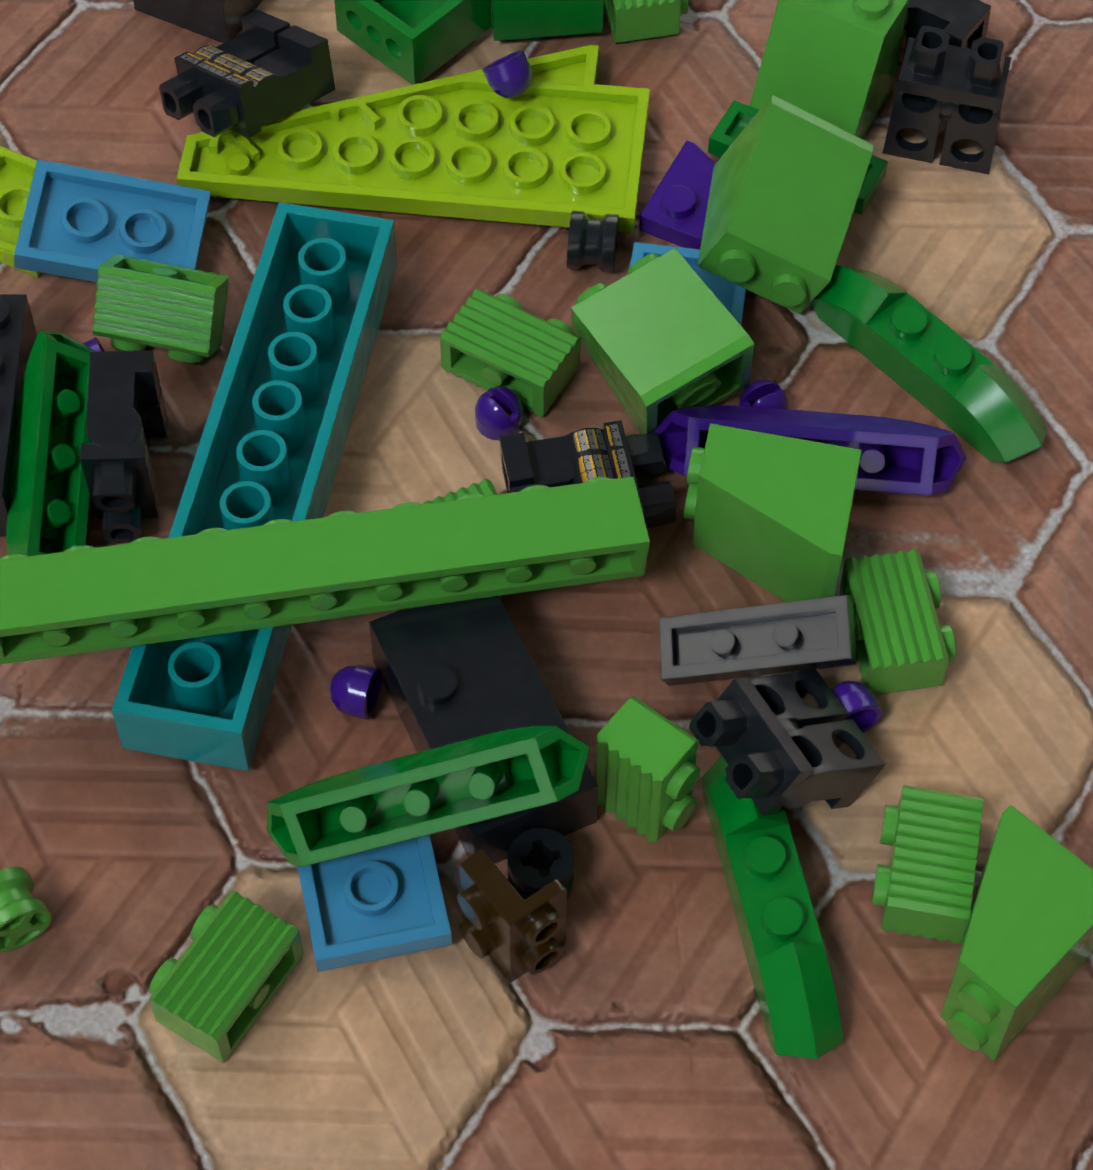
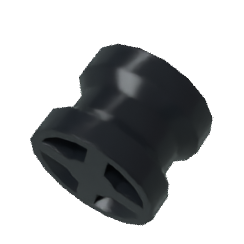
[567,210,619,273]
[507,828,574,900]

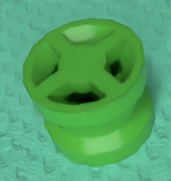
[0,867,52,952]

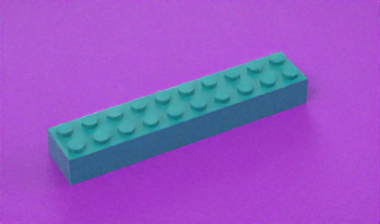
[112,202,397,771]

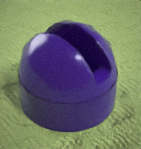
[482,50,533,98]
[739,380,788,409]
[475,387,523,440]
[330,665,382,720]
[832,681,882,733]

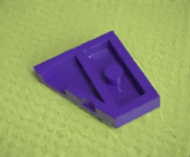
[639,140,715,250]

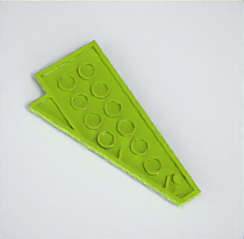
[176,45,650,233]

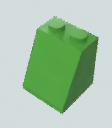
[750,0,909,140]
[698,95,874,314]
[571,248,754,434]
[684,423,862,602]
[940,805,1093,1061]

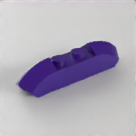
[653,405,967,496]

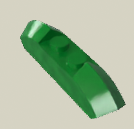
[810,265,1047,463]
[6,330,95,556]
[267,726,589,867]
[701,756,844,1059]

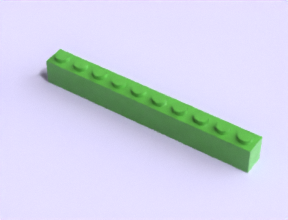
[0,476,650,665]

